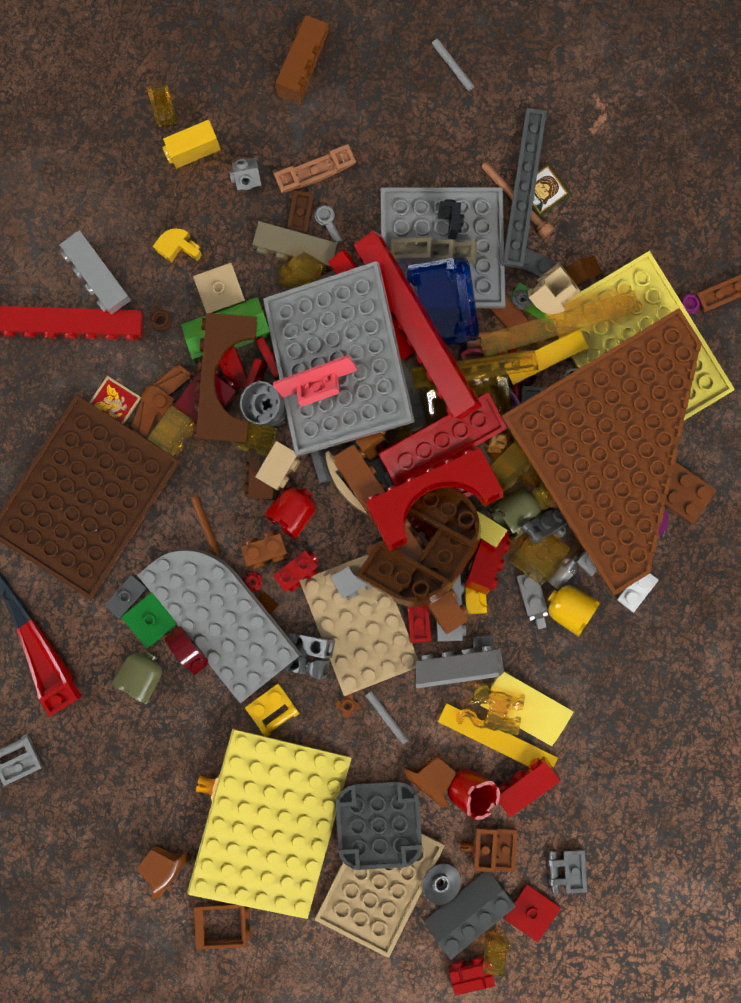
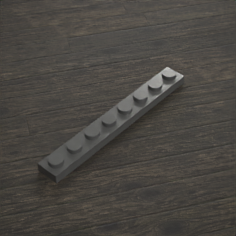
[502,108,547,269]

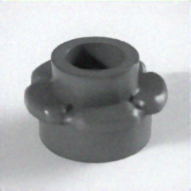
[512,290,532,310]

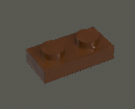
[287,190,314,234]

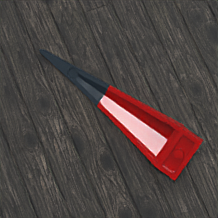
[0,573,82,717]

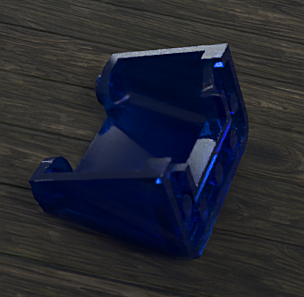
[407,258,479,345]

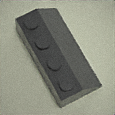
[424,872,516,960]

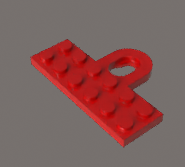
[378,391,507,497]

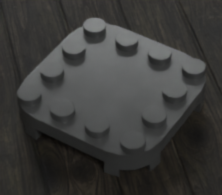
[336,782,422,870]

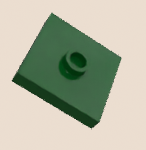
[121,592,177,649]

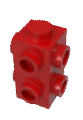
[273,550,319,593]

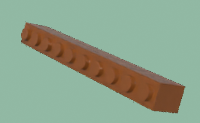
[332,444,469,634]

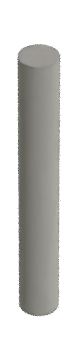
[432,39,475,91]
[365,691,409,745]

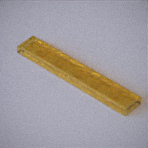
[411,350,538,388]

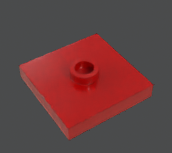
[503,883,561,943]

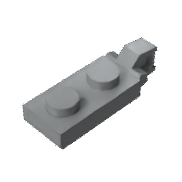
[516,571,548,629]

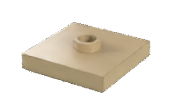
[193,263,245,313]

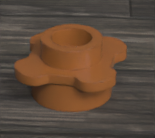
[335,694,360,718]

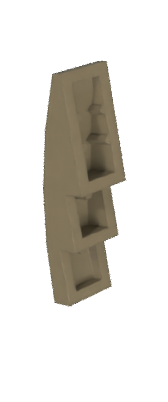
[391,237,477,264]

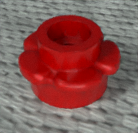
[242,571,263,591]

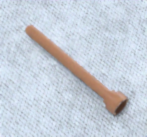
[482,162,555,240]

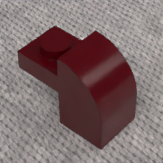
[164,626,208,675]

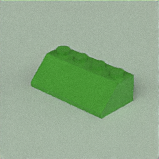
[181,297,271,363]

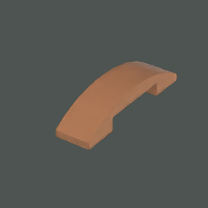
[273,144,356,193]

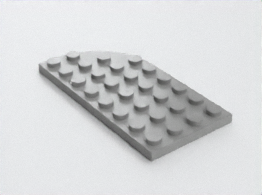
[137,549,301,703]

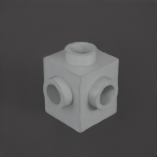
[229,158,261,190]

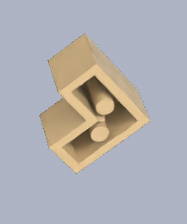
[255,441,301,491]

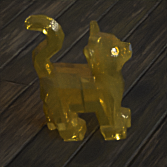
[456,683,525,735]

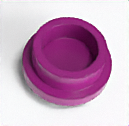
[680,294,700,315]

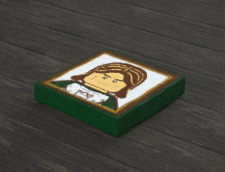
[532,161,572,218]

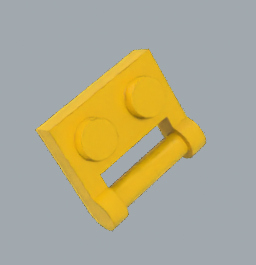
[245,683,300,737]

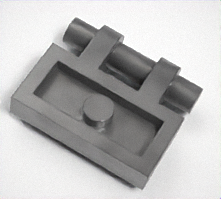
[547,849,587,894]

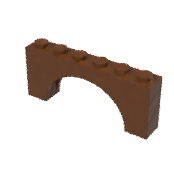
[193,313,258,443]

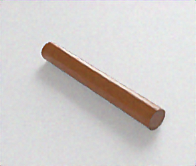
[191,496,221,555]

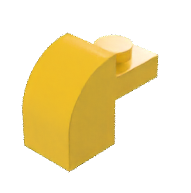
[153,228,202,263]

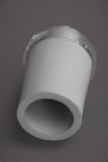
[546,555,578,591]

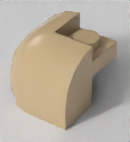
[528,262,581,314]

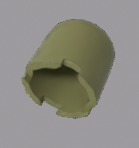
[489,489,541,541]
[111,652,162,704]

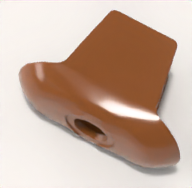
[404,754,456,807]
[137,845,189,900]

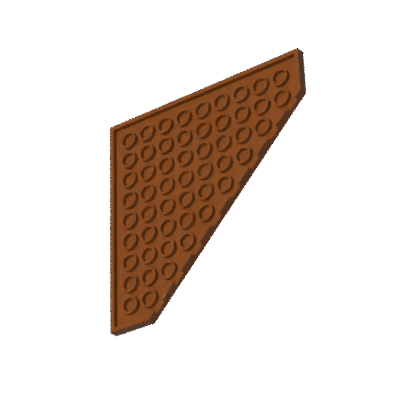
[501,308,702,596]

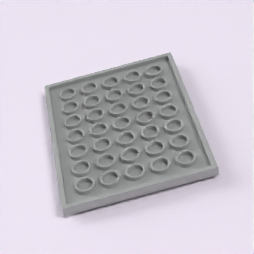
[263,261,415,456]

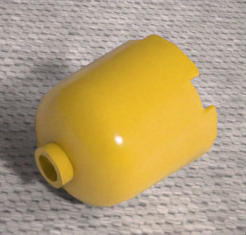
[548,585,601,637]

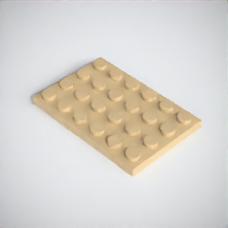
[300,554,418,696]
[315,832,445,958]

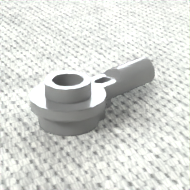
[314,205,343,243]

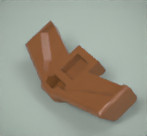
[130,364,194,439]

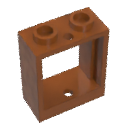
[194,901,251,950]

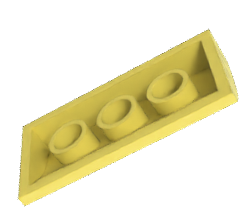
[480,672,573,746]

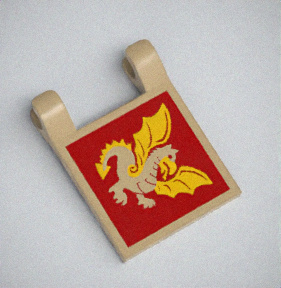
[89,376,142,424]

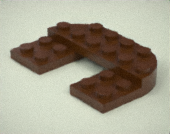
[356,487,481,607]

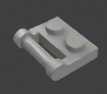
[0,734,43,786]

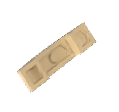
[324,451,367,515]

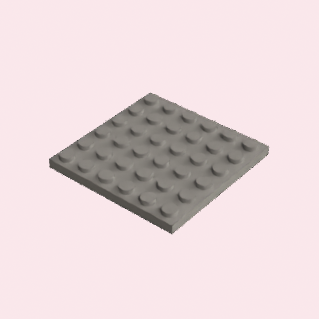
[380,187,505,309]

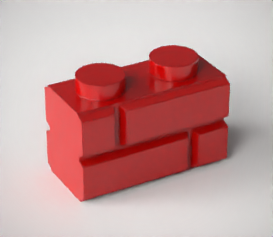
[448,955,495,996]

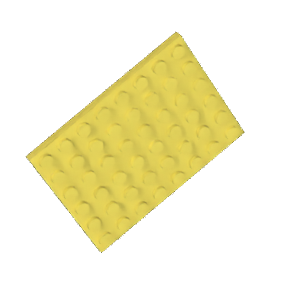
[544,251,735,420]
[187,729,352,919]

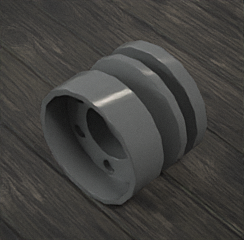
[240,381,288,427]

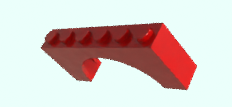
[366,447,503,551]

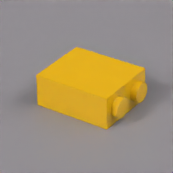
[162,120,221,169]

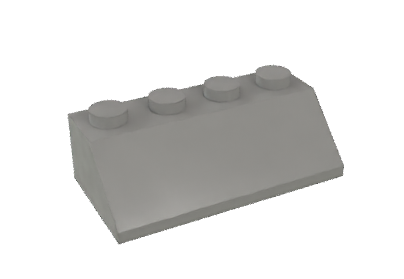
[416,645,504,688]

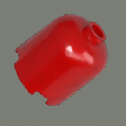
[264,487,316,539]
[447,769,500,820]

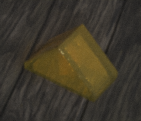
[148,85,177,127]

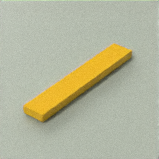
[437,703,558,768]

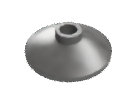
[422,863,461,905]

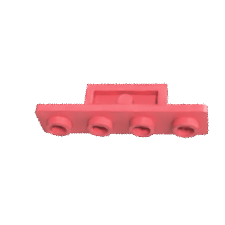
[273,355,357,407]

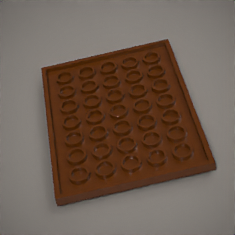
[0,395,181,600]

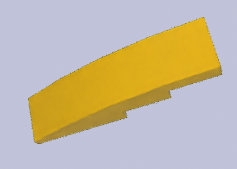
[504,329,589,385]

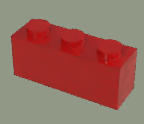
[464,533,511,595]
[497,756,561,817]

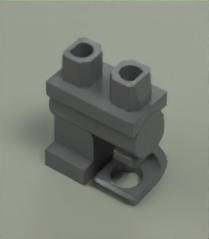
[282,632,335,679]

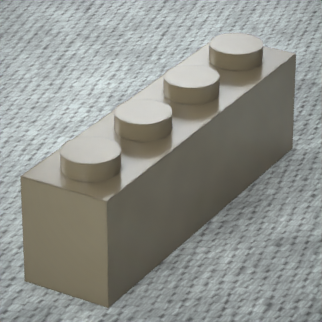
[252,221,338,272]

